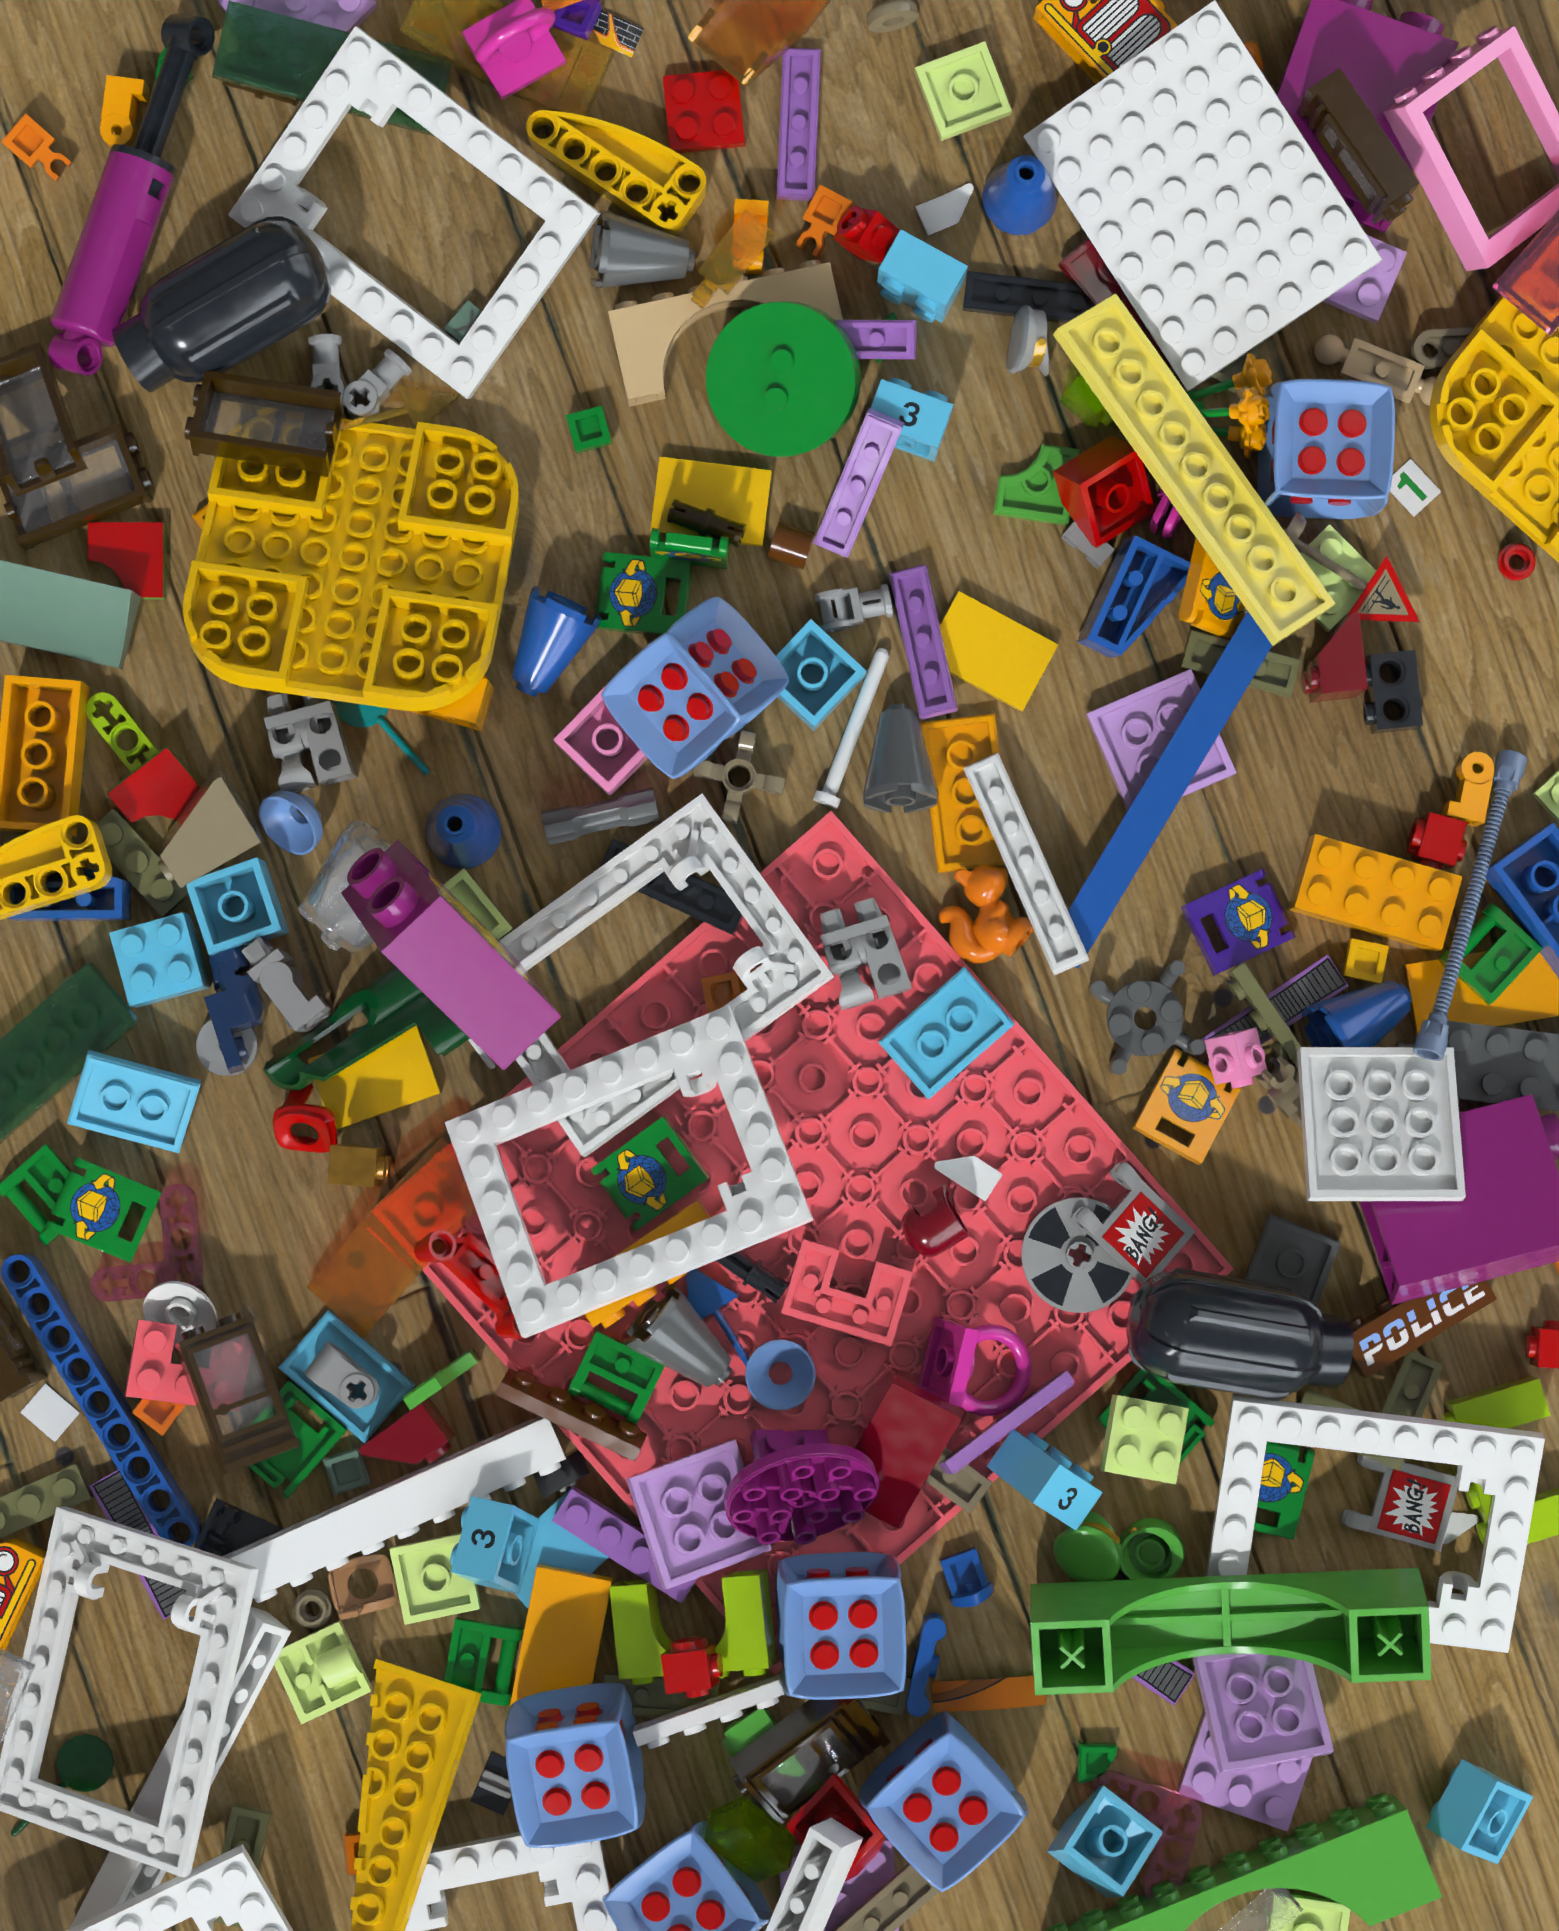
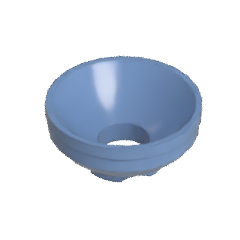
[259,790,323,855]
[745,1339,816,1410]

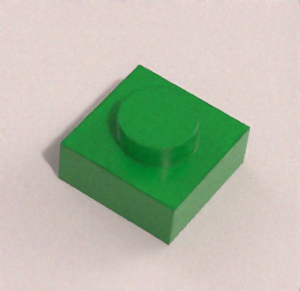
[565,405,612,454]

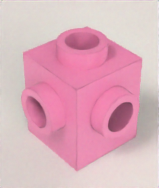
[1204,1027,1267,1088]

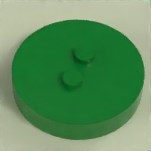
[706,301,861,457]

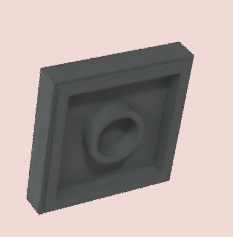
[1244,1214,1341,1305]

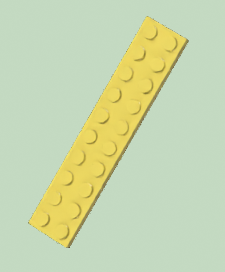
[1053,294,1336,646]

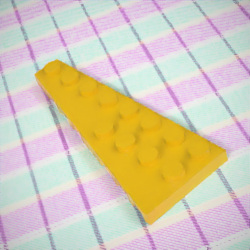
[350,1659,482,1931]

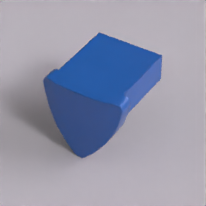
[939,1547,995,1607]

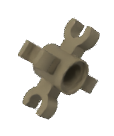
[693,730,785,824]
[1256,1056,1302,1129]

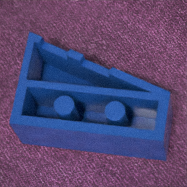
[1077,535,1191,658]
[7,842,131,921]

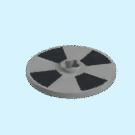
[1021,1197,1133,1313]

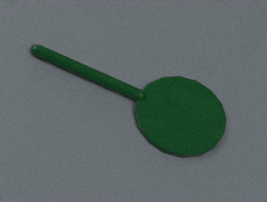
[11,1734,114,1837]

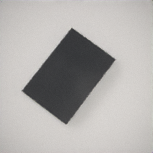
[533,1450,590,1499]
[471,1752,512,1815]

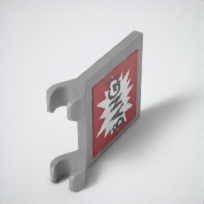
[1071,1162,1196,1285]
[1341,1454,1458,1552]

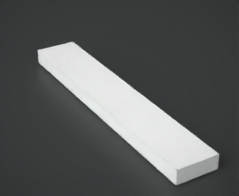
[963,753,1089,976]

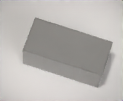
[1061,521,1115,569]

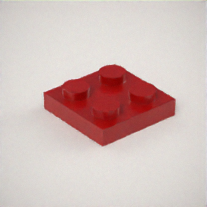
[662,69,745,153]

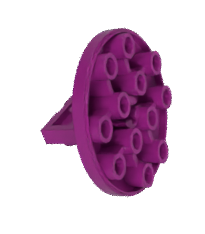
[724,1430,879,1545]

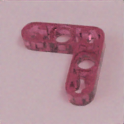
[90,1183,204,1302]
[1093,1770,1202,1900]

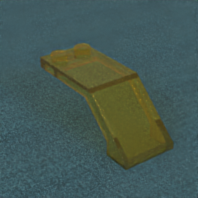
[400,0,614,116]

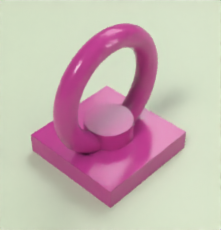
[462,0,566,101]
[918,1317,1032,1416]

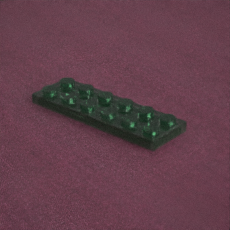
[212,1,452,136]
[0,963,140,1144]

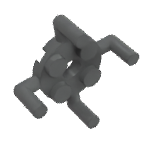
[1088,960,1206,1075]

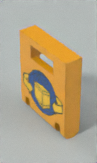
[1178,538,1248,640]
[1132,1048,1242,1165]

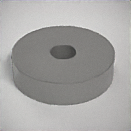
[196,1020,259,1076]

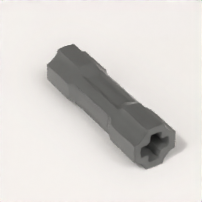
[541,787,660,845]

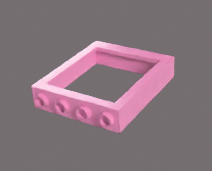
[1383,26,1559,271]

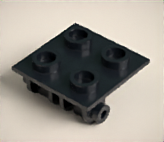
[194,1498,283,1600]

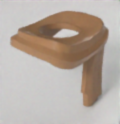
[328,1553,398,1620]

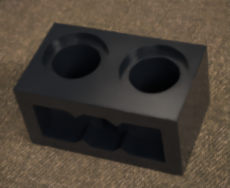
[1363,650,1423,734]

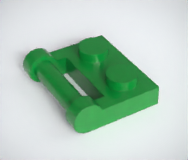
[1438,903,1543,1005]
[0,1144,72,1247]
[567,1330,665,1425]
[444,1617,524,1706]

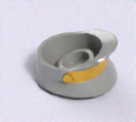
[1006,305,1049,376]

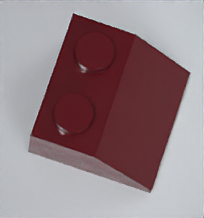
[1301,613,1368,703]
[358,1398,455,1464]

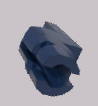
[204,946,265,1074]

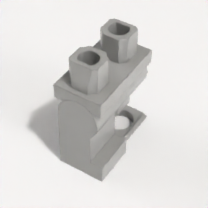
[264,693,357,793]
[820,898,912,1011]
[242,937,331,1033]

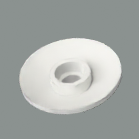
[143,1281,217,1347]

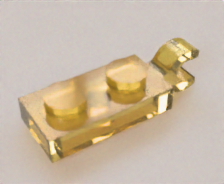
[691,210,775,309]

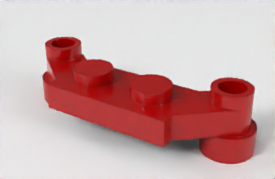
[414,1230,523,1340]

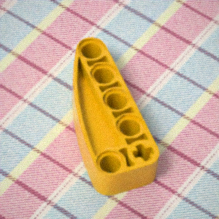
[526,110,707,236]
[0,815,112,920]

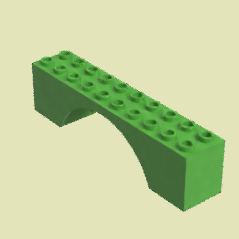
[1030,1568,1432,1695]
[1045,1793,1442,1931]

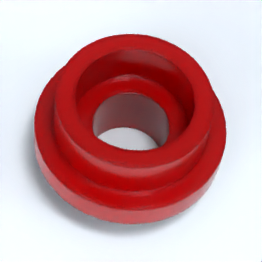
[1497,543,1536,581]

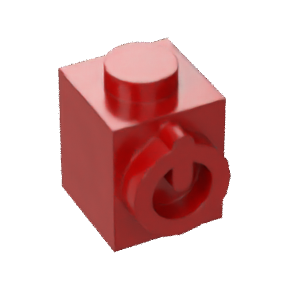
[833,206,900,264]
[1407,812,1467,871]
[660,1637,723,1698]

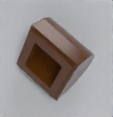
[768,522,815,570]

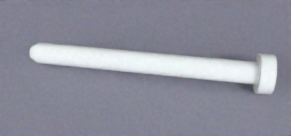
[813,648,889,809]

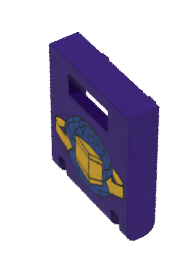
[1181,868,1296,976]

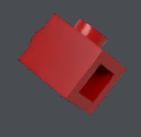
[1525,1320,1559,1368]

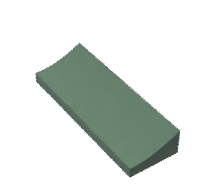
[0,560,141,670]

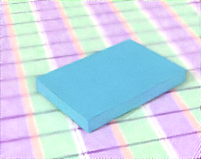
[878,967,1014,1100]
[67,1050,201,1153]
[278,1309,416,1443]
[514,1488,609,1608]

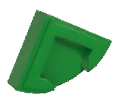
[1077,1742,1117,1783]

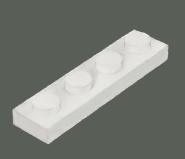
[633,1674,784,1749]

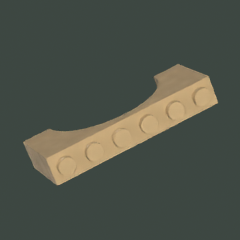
[608,260,843,407]

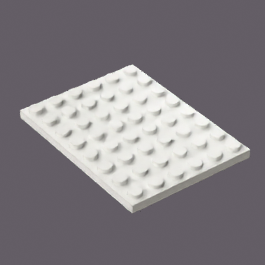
[1023,0,1383,391]

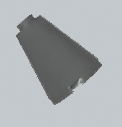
[590,210,695,288]
[862,704,939,813]
[624,1284,732,1387]

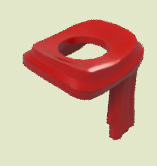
[272,1081,338,1153]

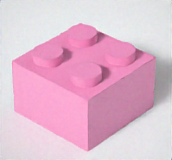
[553,687,648,797]

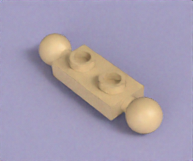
[1314,334,1437,406]

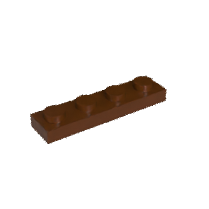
[495,1368,647,1462]

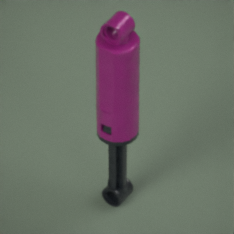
[48,14,215,376]

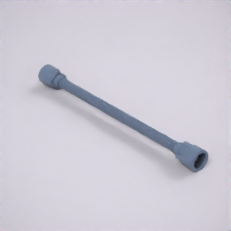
[1413,750,1527,1061]

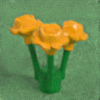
[1186,353,1272,459]

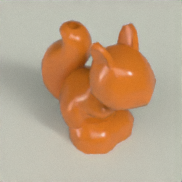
[939,865,1034,964]

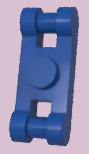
[906,1612,946,1717]

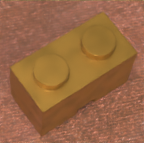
[327,1144,391,1187]

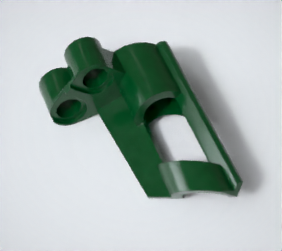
[263,965,470,1091]

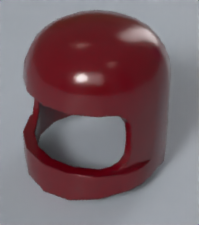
[902,1185,969,1257]

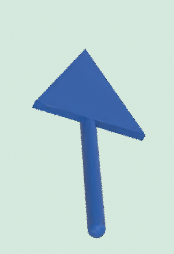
[686,1269,749,1367]

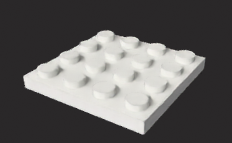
[1297,1047,1466,1201]

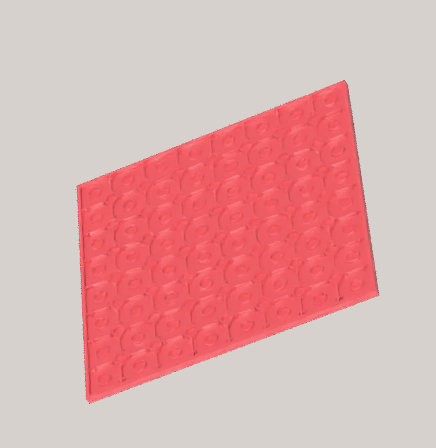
[372,811,1234,1675]

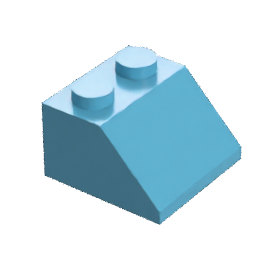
[1426,1759,1534,1864]
[1047,1785,1163,1898]

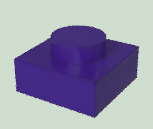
[552,0,602,41]

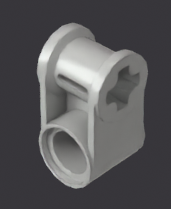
[304,1341,380,1409]

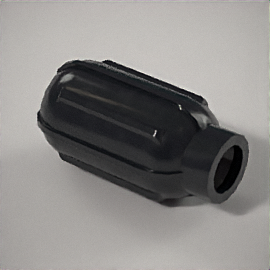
[112,216,331,392]
[1126,1268,1354,1400]

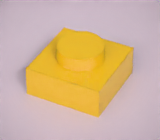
[1342,938,1389,983]

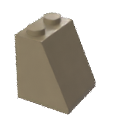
[158,764,261,888]

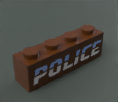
[1349,1281,1497,1378]

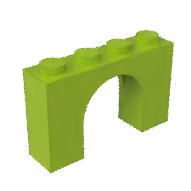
[1442,1376,1559,1546]
[609,1569,777,1685]

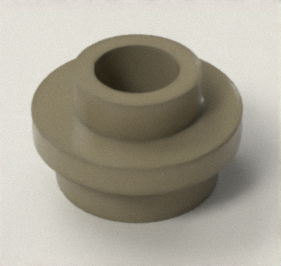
[293,1589,332,1628]

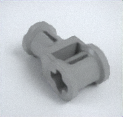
[308,334,345,408]
[343,348,412,422]
[814,584,893,633]

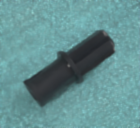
[716,1251,789,1304]

